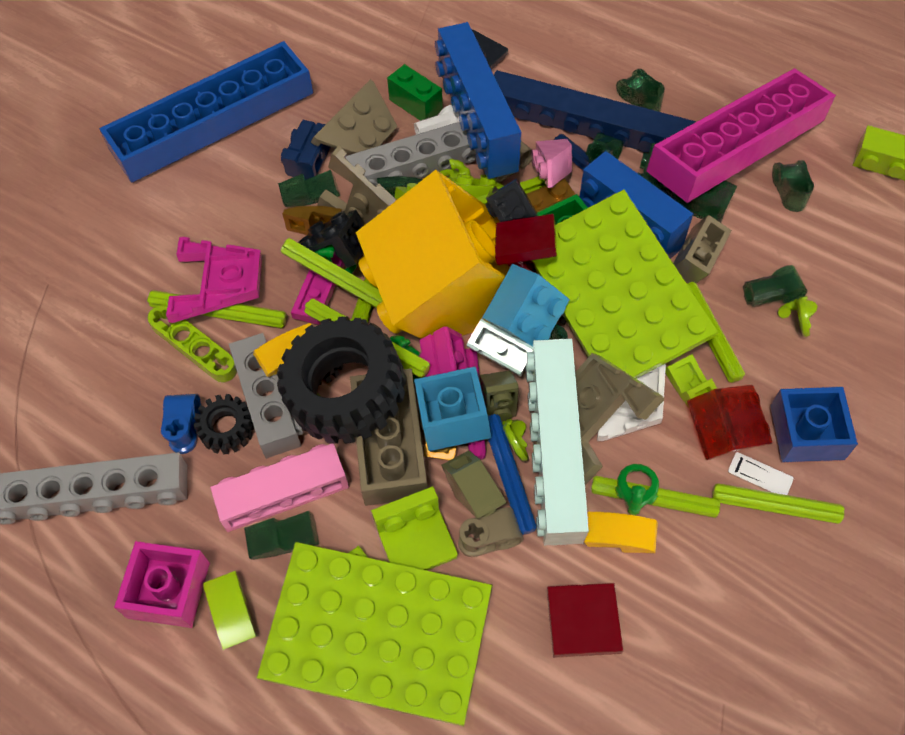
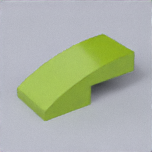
[665,354,726,419]
[203,570,257,650]

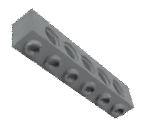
[345,122,476,188]
[0,452,188,525]

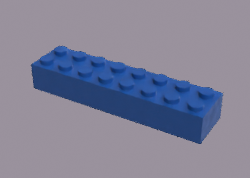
[99,41,313,183]

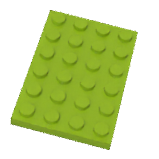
[531,190,718,379]
[257,542,492,727]

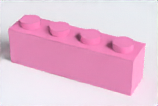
[210,443,349,532]

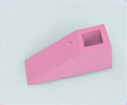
[531,139,572,188]

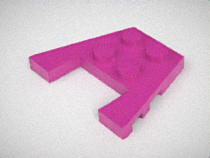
[166,237,262,323]

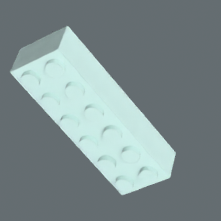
[526,339,589,546]

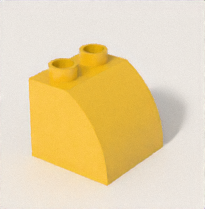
[356,170,510,339]

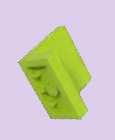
[371,486,458,570]

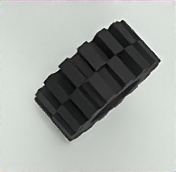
[194,394,254,455]

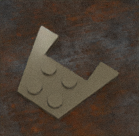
[317,146,396,225]
[575,353,665,485]

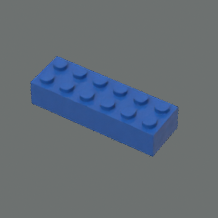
[435,22,522,179]

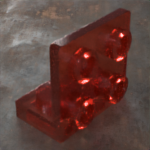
[687,385,773,460]

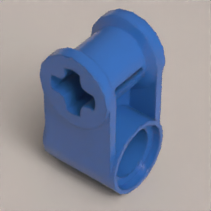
[161,393,201,454]

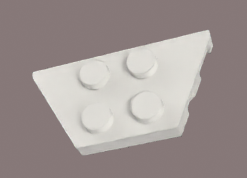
[597,364,666,442]

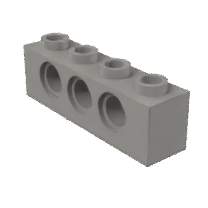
[229,333,304,459]

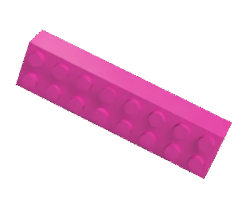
[646,68,836,203]

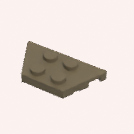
[311,79,398,155]

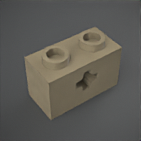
[673,215,732,283]

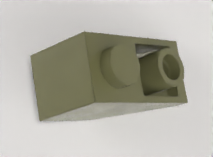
[480,370,519,421]
[441,450,506,519]

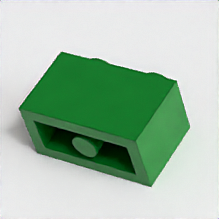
[387,64,443,121]

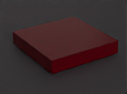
[495,214,557,265]
[547,583,623,658]

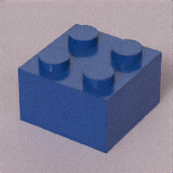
[770,387,858,462]

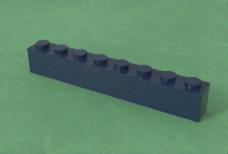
[494,70,696,154]

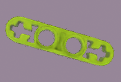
[147,305,237,382]

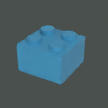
[482,264,570,347]
[414,366,491,451]

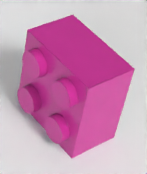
[114,541,210,628]

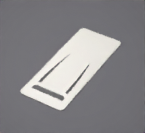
[728,452,794,495]

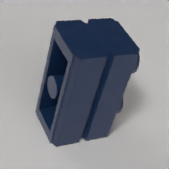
[281,120,331,182]

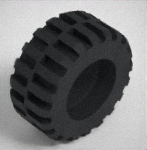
[277,317,406,444]

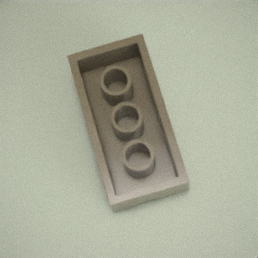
[350,368,427,506]

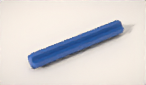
[488,414,536,535]

